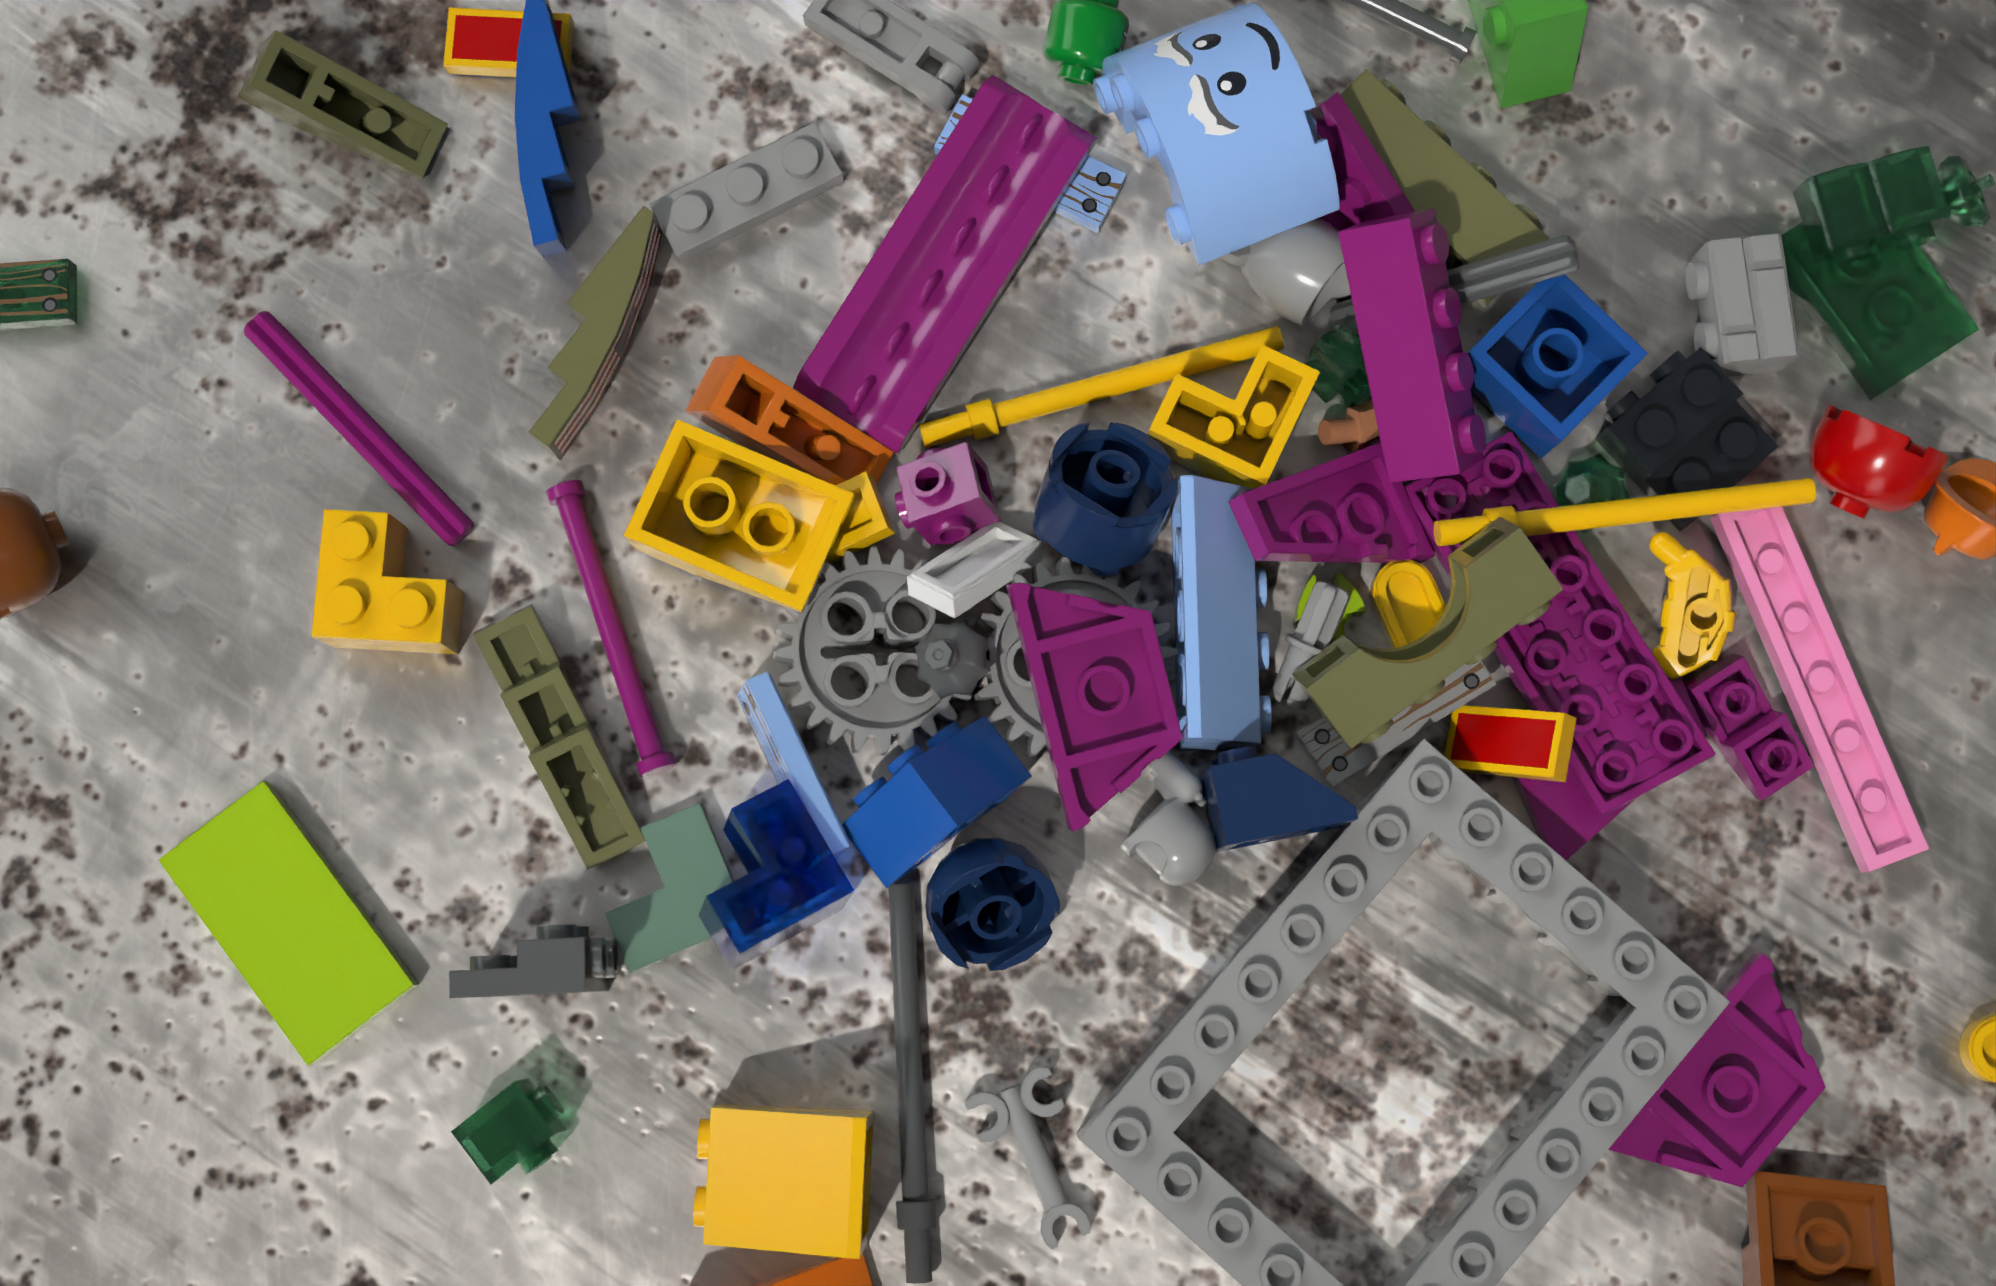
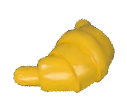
[1649,532,1736,680]

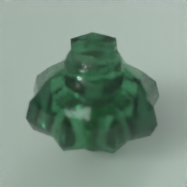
[1921,156,1996,228]
[1552,453,1630,533]

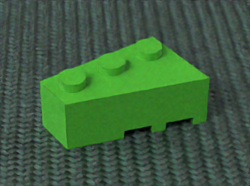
[1468,0,1589,109]

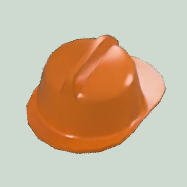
[1923,458,1996,560]

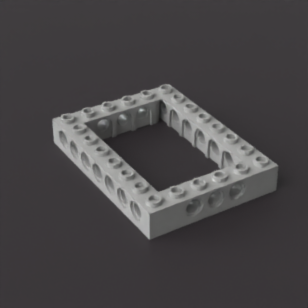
[1076,739,1730,1286]

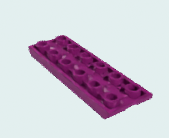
[793,74,1098,455]
[1404,431,1716,818]

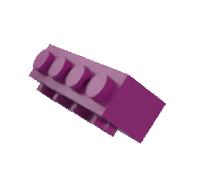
[1338,208,1486,483]

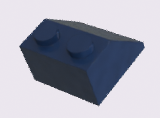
[1199,746,1358,853]

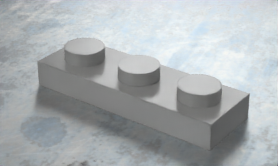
[649,122,844,264]

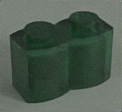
[1793,146,1951,267]

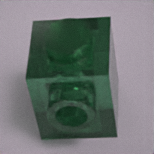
[451,1078,567,1185]

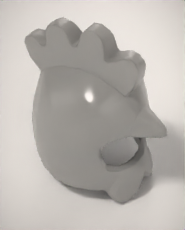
[1219,217,1351,326]

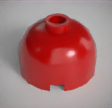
[1810,404,1949,519]

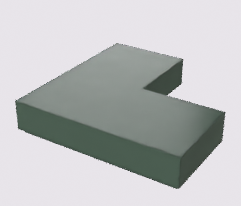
[605,803,751,973]

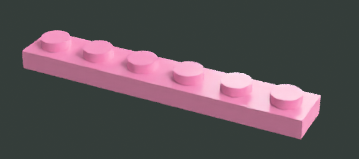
[1710,507,1929,873]

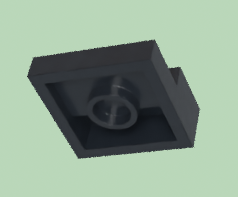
[1595,347,1779,531]

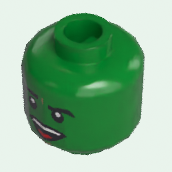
[1043,0,1129,86]

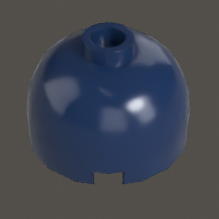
[925,837,1060,971]

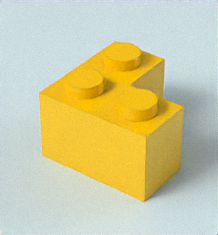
[1148,344,1320,490]
[311,509,464,655]

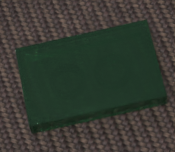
[1781,179,1979,400]

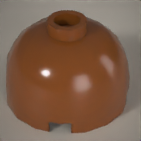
[0,488,70,619]

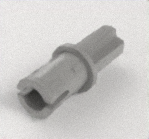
[1268,581,1350,710]

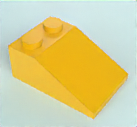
[624,419,855,613]

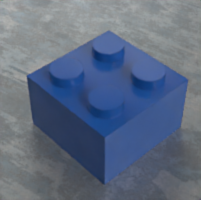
[1467,274,1648,459]

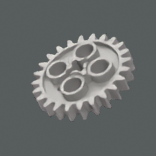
[773,547,977,756]
[974,557,1177,757]

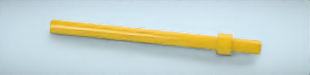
[918,326,1284,448]
[1434,478,1816,546]

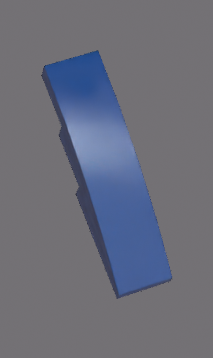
[515,0,582,257]

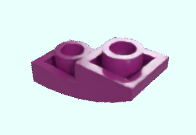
[1684,654,1815,801]

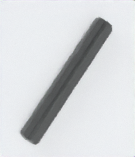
[1330,235,1579,339]

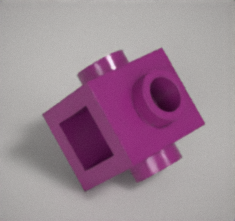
[895,441,1001,546]

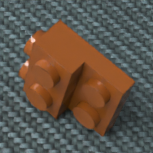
[1741,1171,1895,1286]

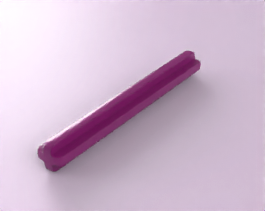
[243,311,474,547]

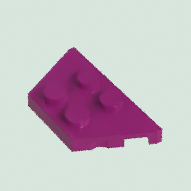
[1006,582,1183,831]
[1608,953,1826,1187]

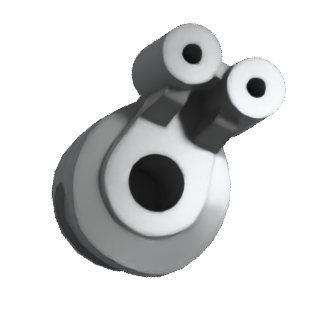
[1120,751,1217,886]

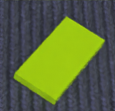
[158,781,419,1066]

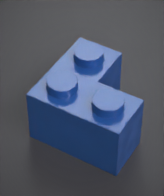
[842,715,1032,888]

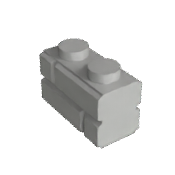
[1685,233,1800,377]

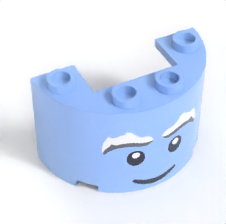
[1093,2,1340,265]

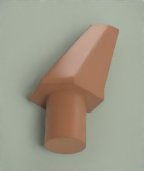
[1318,400,1379,452]

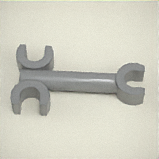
[965,1066,1090,1249]

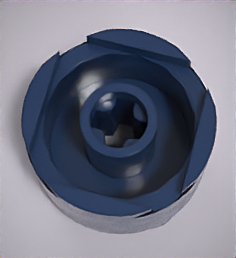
[1033,422,1178,577]

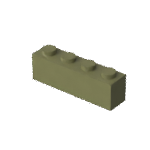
[1340,69,1549,308]

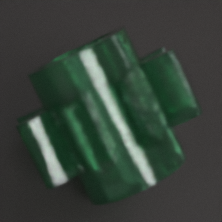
[1305,325,1371,408]

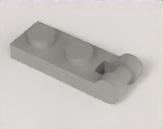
[803,0,980,115]

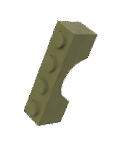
[1292,517,1563,749]

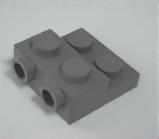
[449,925,619,998]

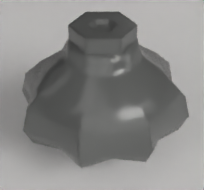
[915,619,991,699]

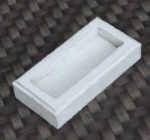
[907,522,1043,618]

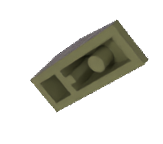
[237,30,448,179]

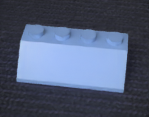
[1171,475,1272,751]

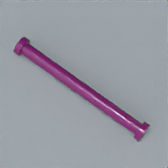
[546,480,677,777]

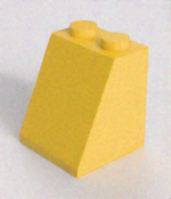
[693,1104,874,1259]

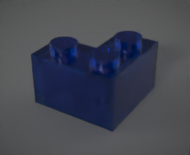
[698,779,855,971]

